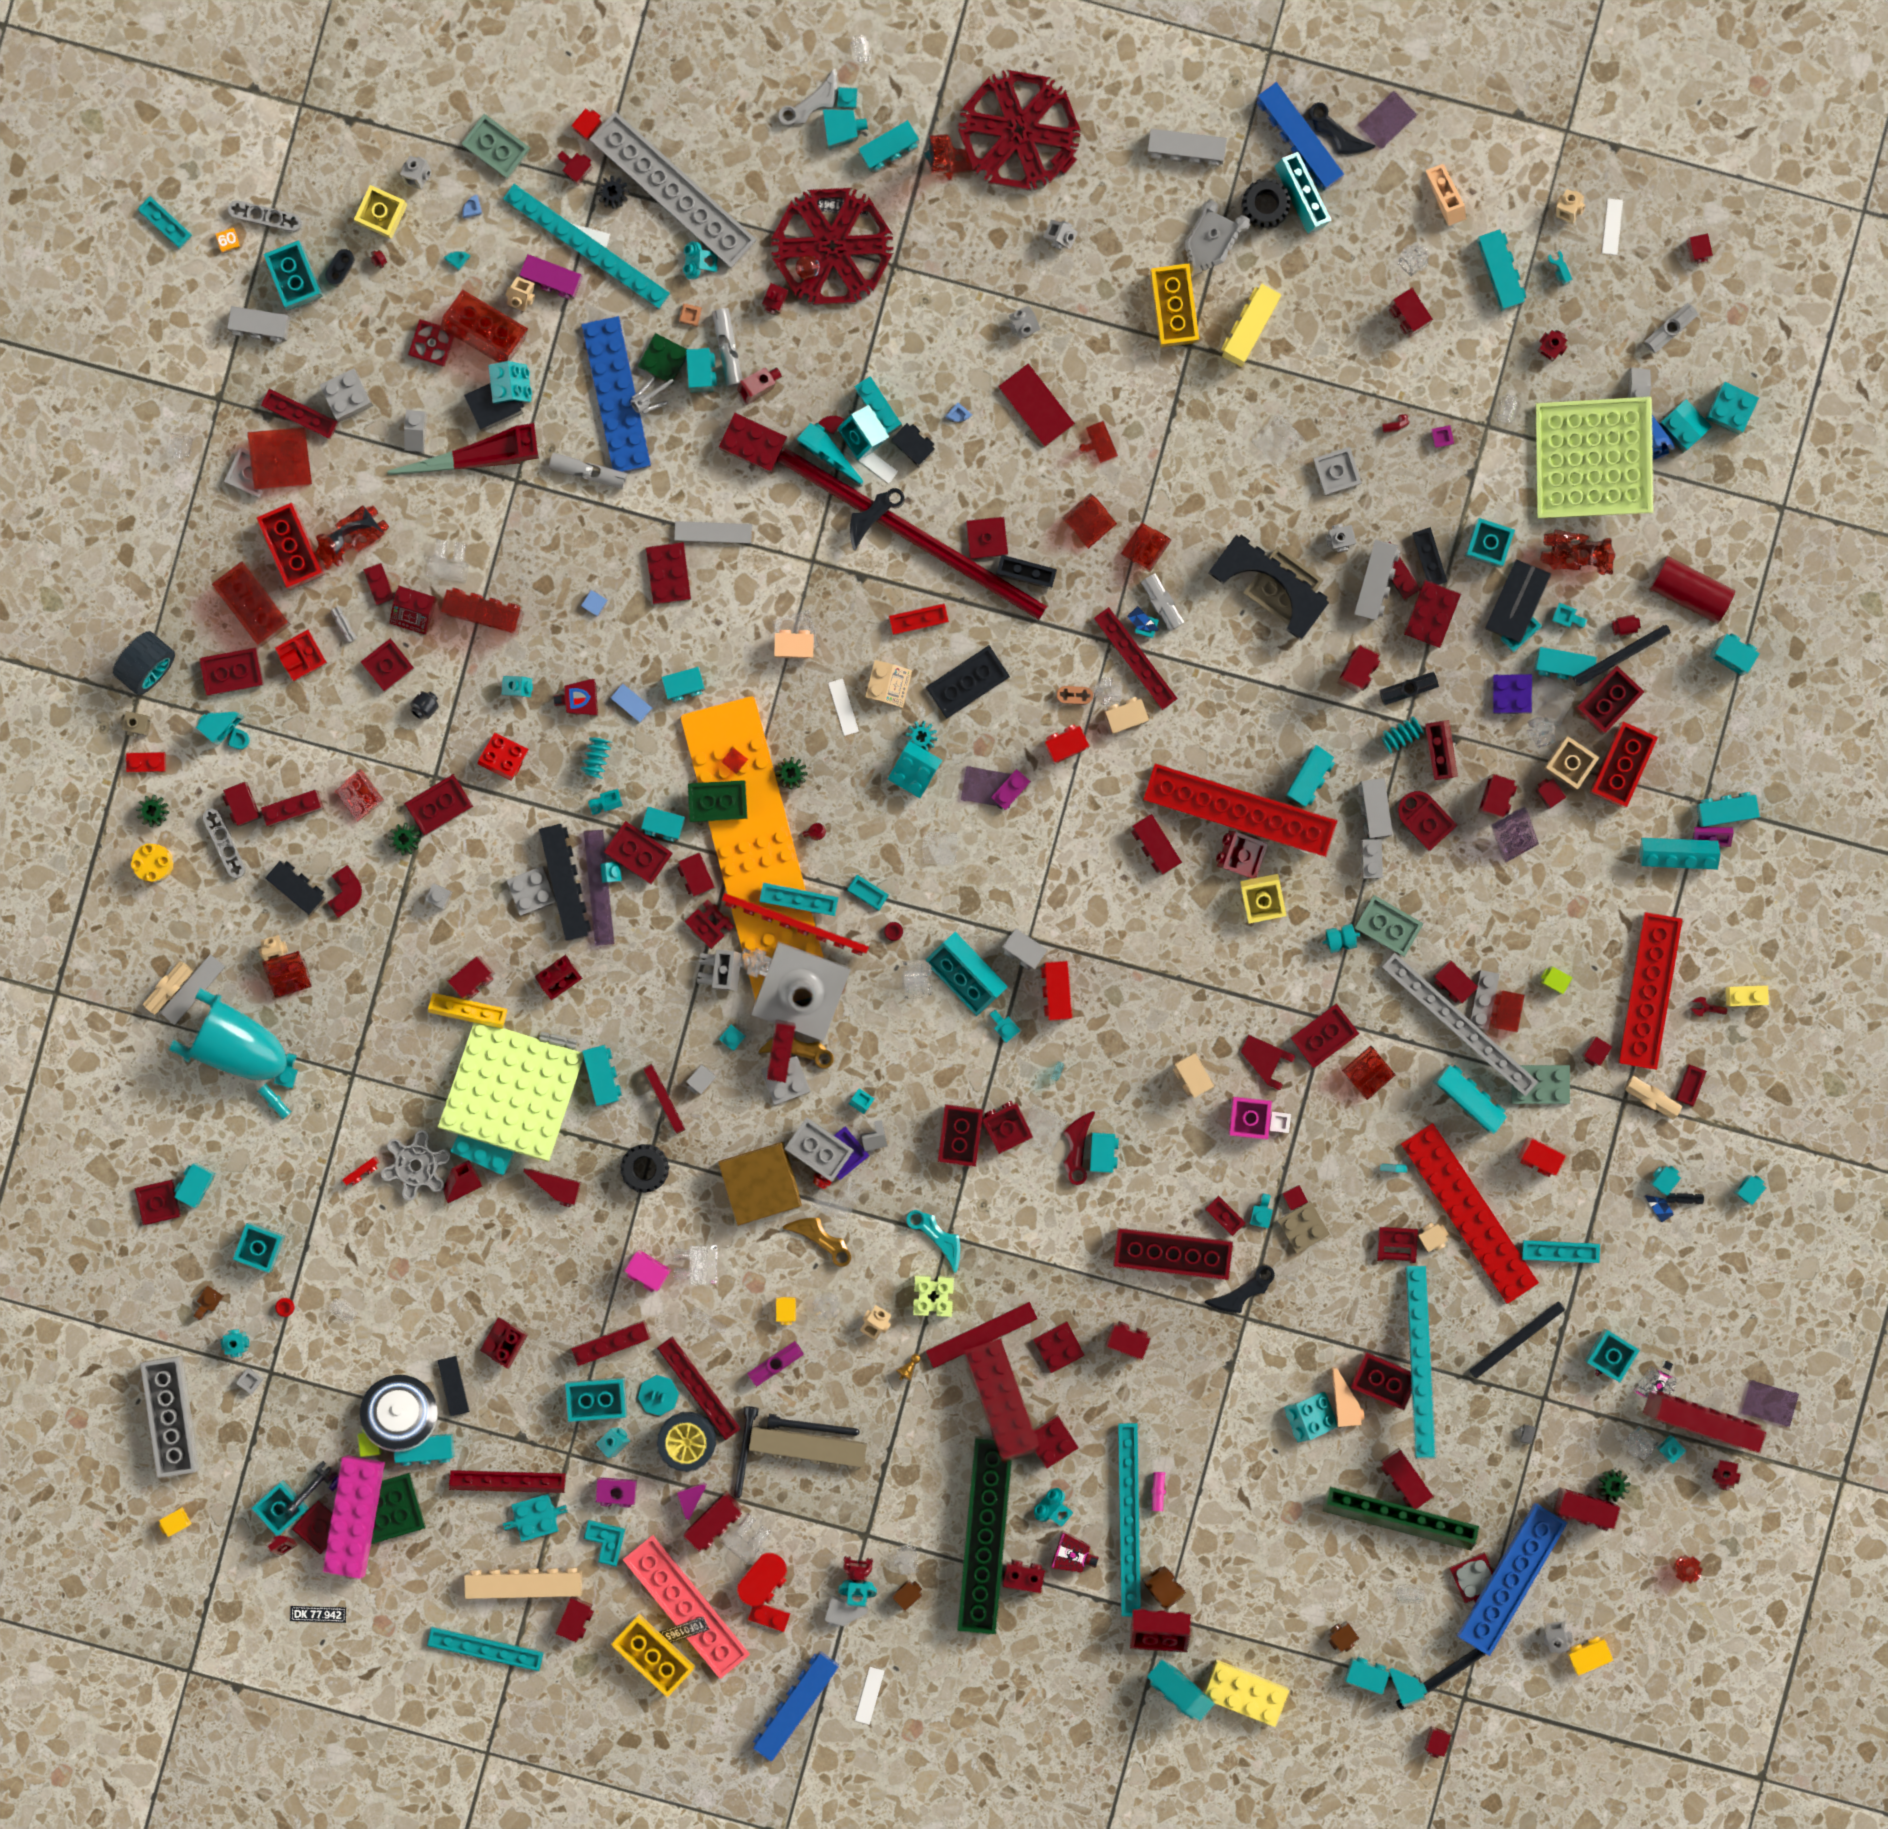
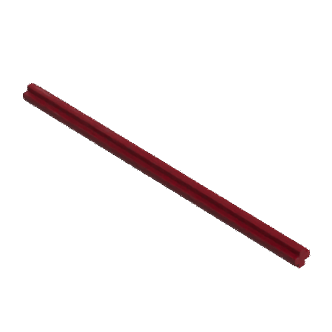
[777,447,1047,620]

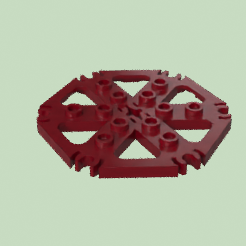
[958,70,1081,191]
[771,188,894,305]

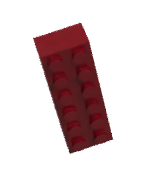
[1113,1227,1233,1280]
[964,1338,1040,1463]
[1642,1390,1767,1454]

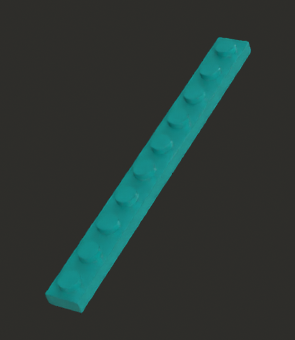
[503,184,670,310]
[1406,1266,1436,1459]
[1118,1423,1141,1617]

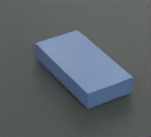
[611,684,652,723]

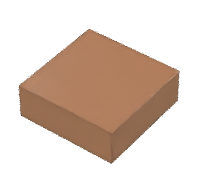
[679,303,702,327]

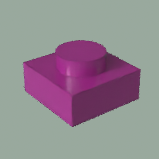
[1431,425,1454,448]

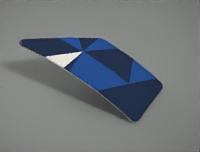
[1127,606,1159,631]
[1645,1195,1674,1222]

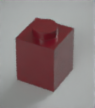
[1686,233,1713,264]
[1535,778,1566,809]
[1581,1036,1612,1067]
[1424,1726,1452,1758]

